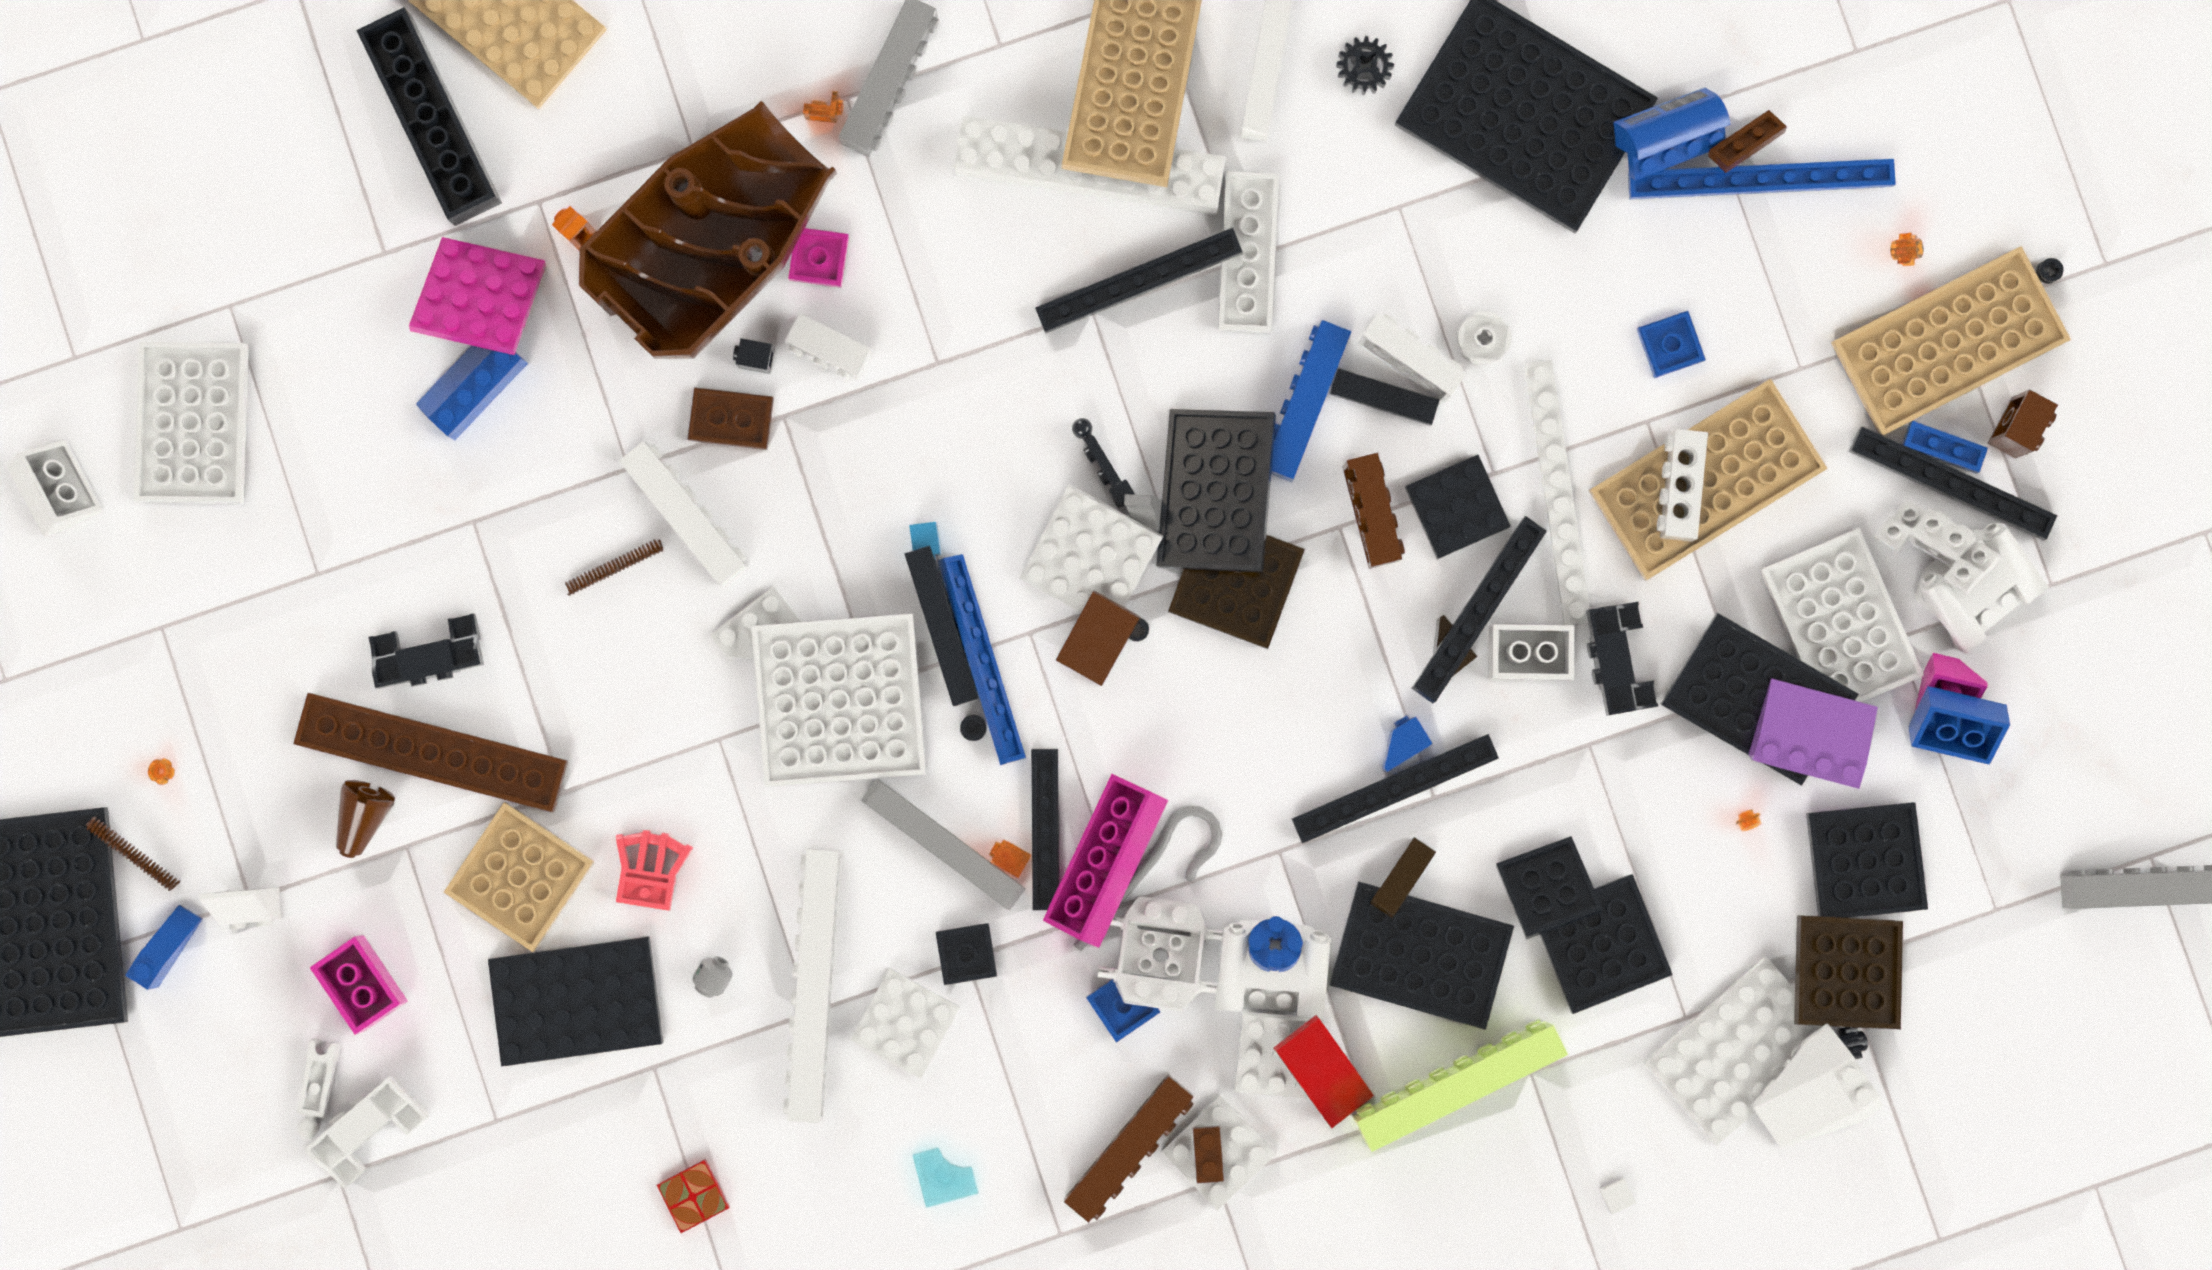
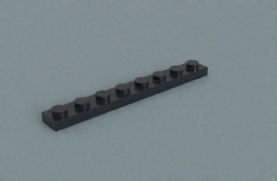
[1035,227,1243,334]
[1849,427,2058,541]
[1411,516,1547,704]
[1291,734,1499,844]

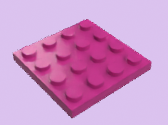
[409,237,546,355]

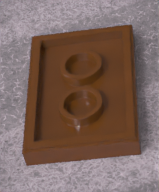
[687,387,774,450]
[1056,590,1141,686]

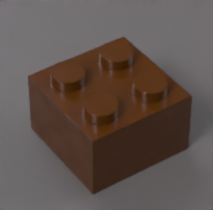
[1987,389,2058,459]

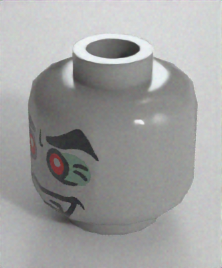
[692,956,733,998]

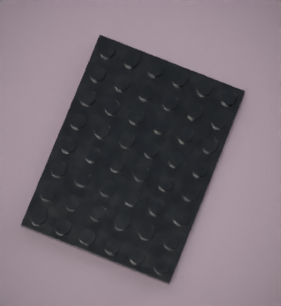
[1394,0,1658,234]
[0,807,128,1037]

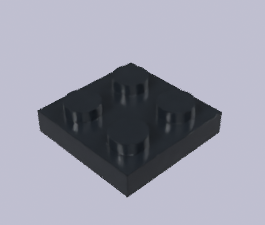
[935,923,998,985]

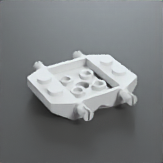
[1098,896,1223,1012]

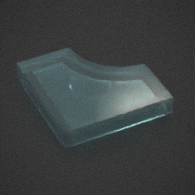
[912,1147,979,1208]

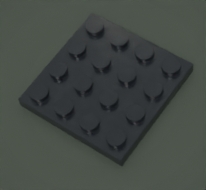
[1806,802,1928,918]
[1540,874,1673,1014]

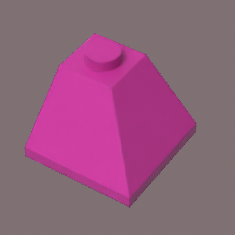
[1915,653,1988,711]

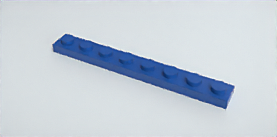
[937,554,1026,766]

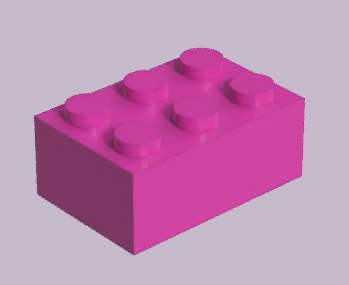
[309,935,408,1035]

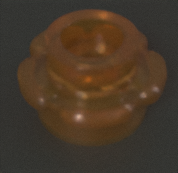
[148,758,175,785]
[1735,809,1762,832]

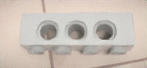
[1657,429,1708,542]

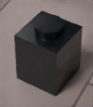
[733,338,775,374]

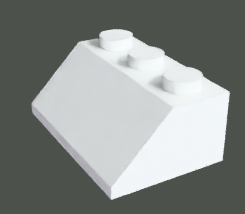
[6,440,103,536]

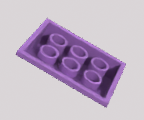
[1748,678,1878,789]

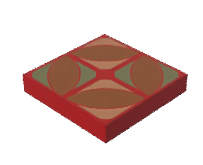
[656,1159,730,1233]

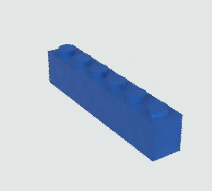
[1271,320,1352,483]

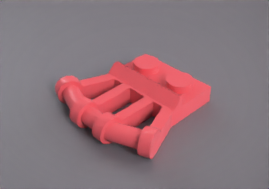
[616,830,693,911]

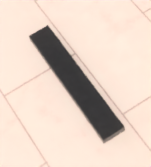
[904,545,979,707]
[1031,749,1059,911]

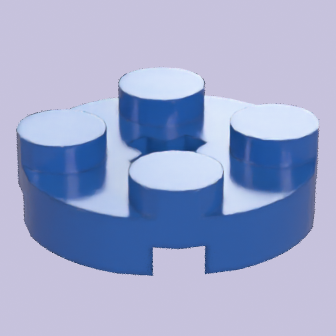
[1248,916,1303,973]

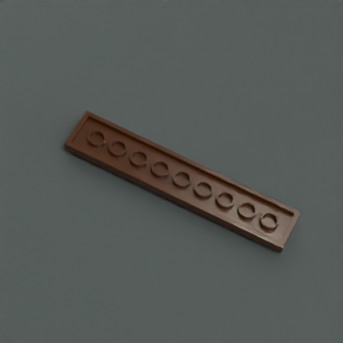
[293,692,569,812]

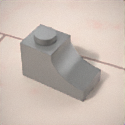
[1124,494,1162,533]

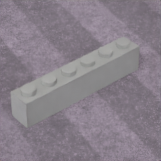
[839,0,940,157]
[2060,865,2212,909]

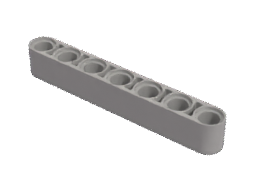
[861,779,1026,910]

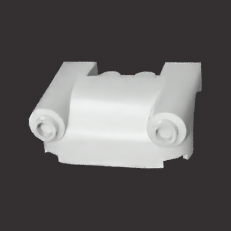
[1914,522,2049,654]
[1215,920,1332,1019]

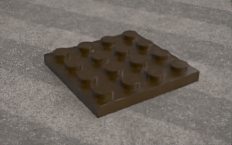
[1168,535,1305,650]
[1794,915,1903,1030]

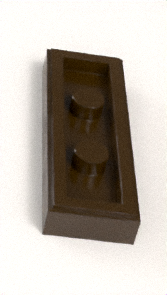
[1370,837,1436,918]

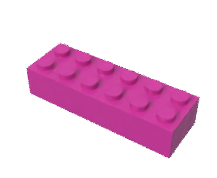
[1042,774,1168,948]

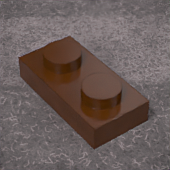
[1192,1125,1224,1184]

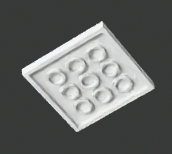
[1019,484,1163,612]

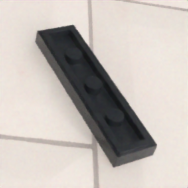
[1330,368,1440,426]

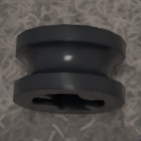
[2036,258,2064,284]
[1129,618,1149,642]

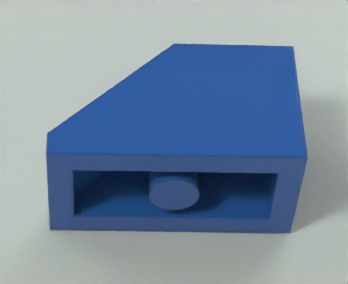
[1382,715,1433,772]

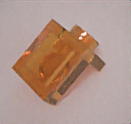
[803,91,844,123]
[989,839,1032,878]

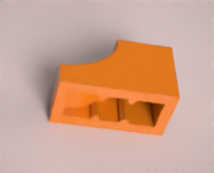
[552,206,596,251]

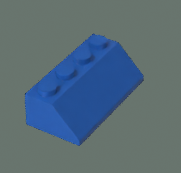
[416,345,528,441]

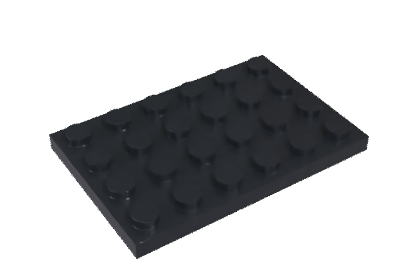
[1156,409,1276,573]
[1660,612,1859,786]
[1329,881,1514,1030]
[488,936,664,1067]

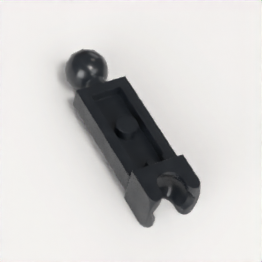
[1072,418,1136,508]

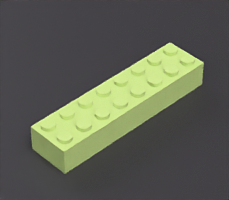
[1352,1019,1568,1152]

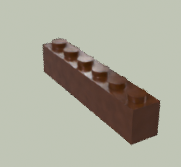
[1064,1073,1194,1223]

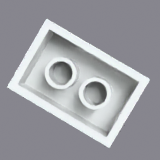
[1488,624,1574,681]

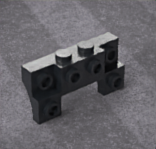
[1586,601,1659,716]
[368,613,484,689]

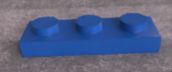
[1902,421,1988,474]

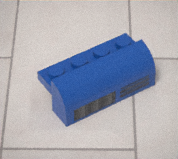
[1614,87,1731,180]

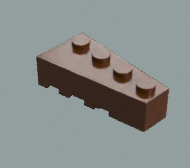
[1342,452,1405,569]

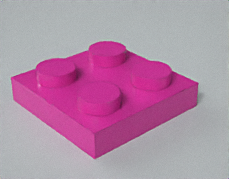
[788,228,849,288]

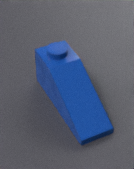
[125,905,203,990]

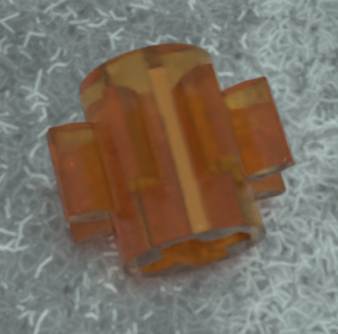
[1890,232,1924,266]

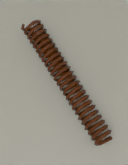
[565,539,664,597]
[86,816,181,891]

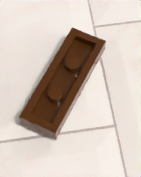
[1708,110,1787,173]

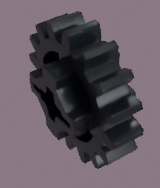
[1336,36,1394,95]

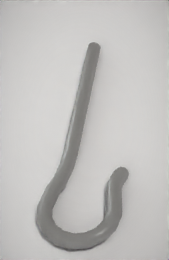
[1073,806,1223,951]

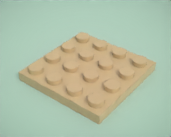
[443,802,595,952]

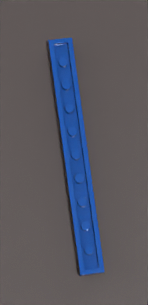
[1628,159,1896,200]

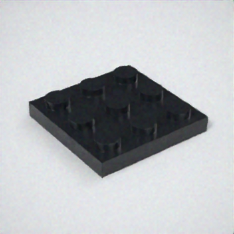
[1404,454,1511,560]
[1496,836,1603,940]

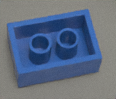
[1908,686,2011,765]

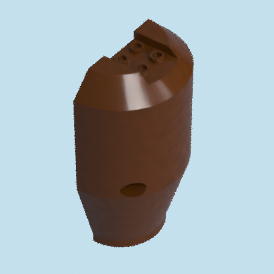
[579,101,837,359]

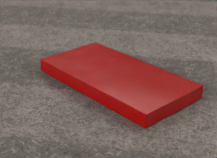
[1273,1015,1374,1129]

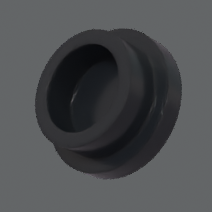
[960,714,987,741]

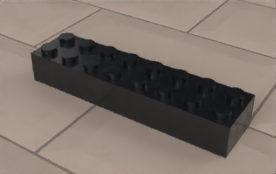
[356,7,502,226]

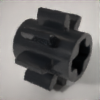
[1837,1027,1868,1059]

